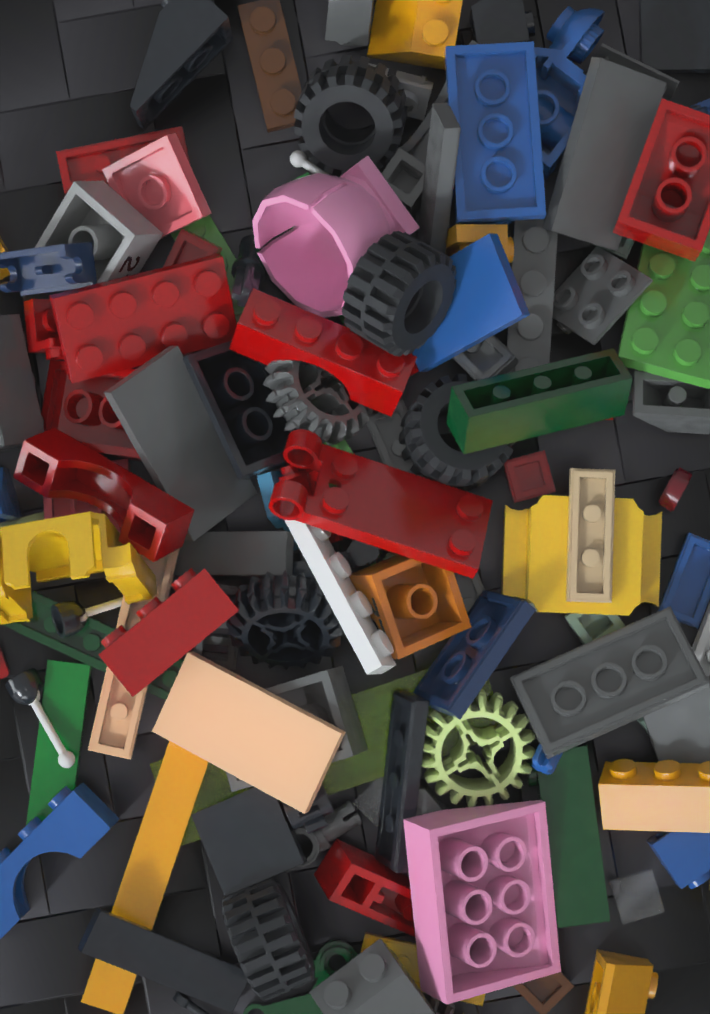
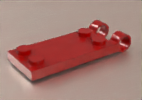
[269,429,493,579]

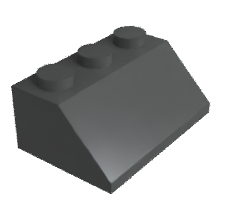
[0,314,45,454]

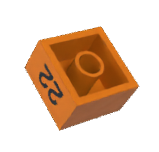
[349,554,472,659]

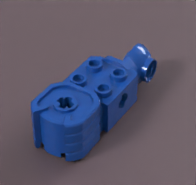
[451,6,605,231]

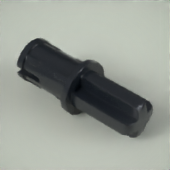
[231,235,266,307]

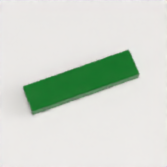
[26,659,92,825]

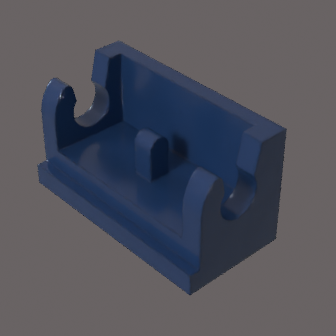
[0,242,97,296]

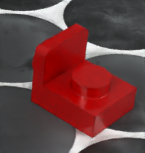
[23,299,64,360]

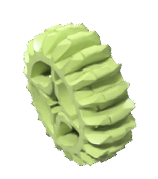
[422,689,535,807]

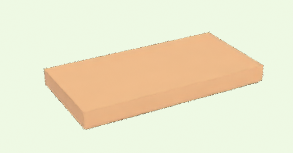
[152,651,346,814]

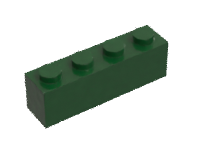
[446,348,633,454]
[526,743,611,928]

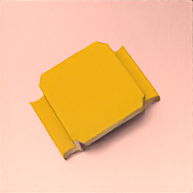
[501,495,662,616]
[0,511,157,625]

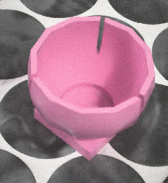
[252,156,420,318]

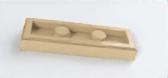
[566,468,615,603]

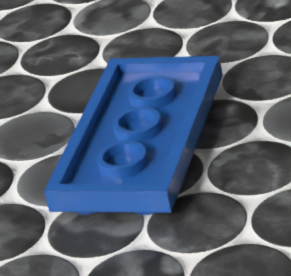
[445,41,546,224]

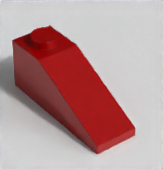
[314,839,415,937]

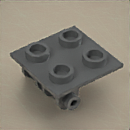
[553,246,653,345]

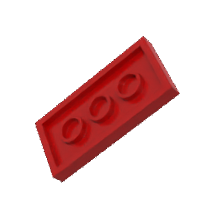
[49,253,237,383]

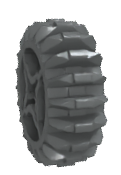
[263,360,373,446]

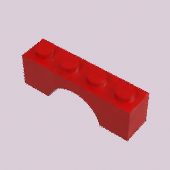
[229,288,417,417]
[13,427,195,562]

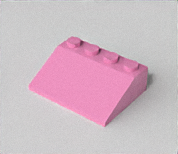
[403,800,561,1005]

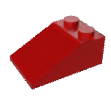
[612,98,710,262]
[41,360,142,462]

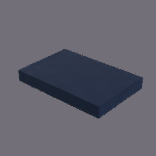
[413,590,536,720]

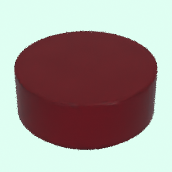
[659,467,693,512]

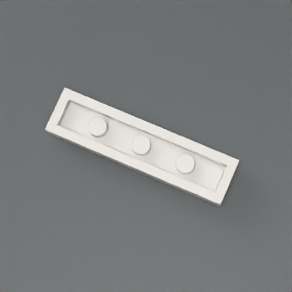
[285,520,396,675]

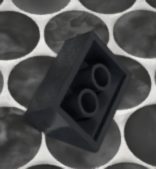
[183,340,297,480]

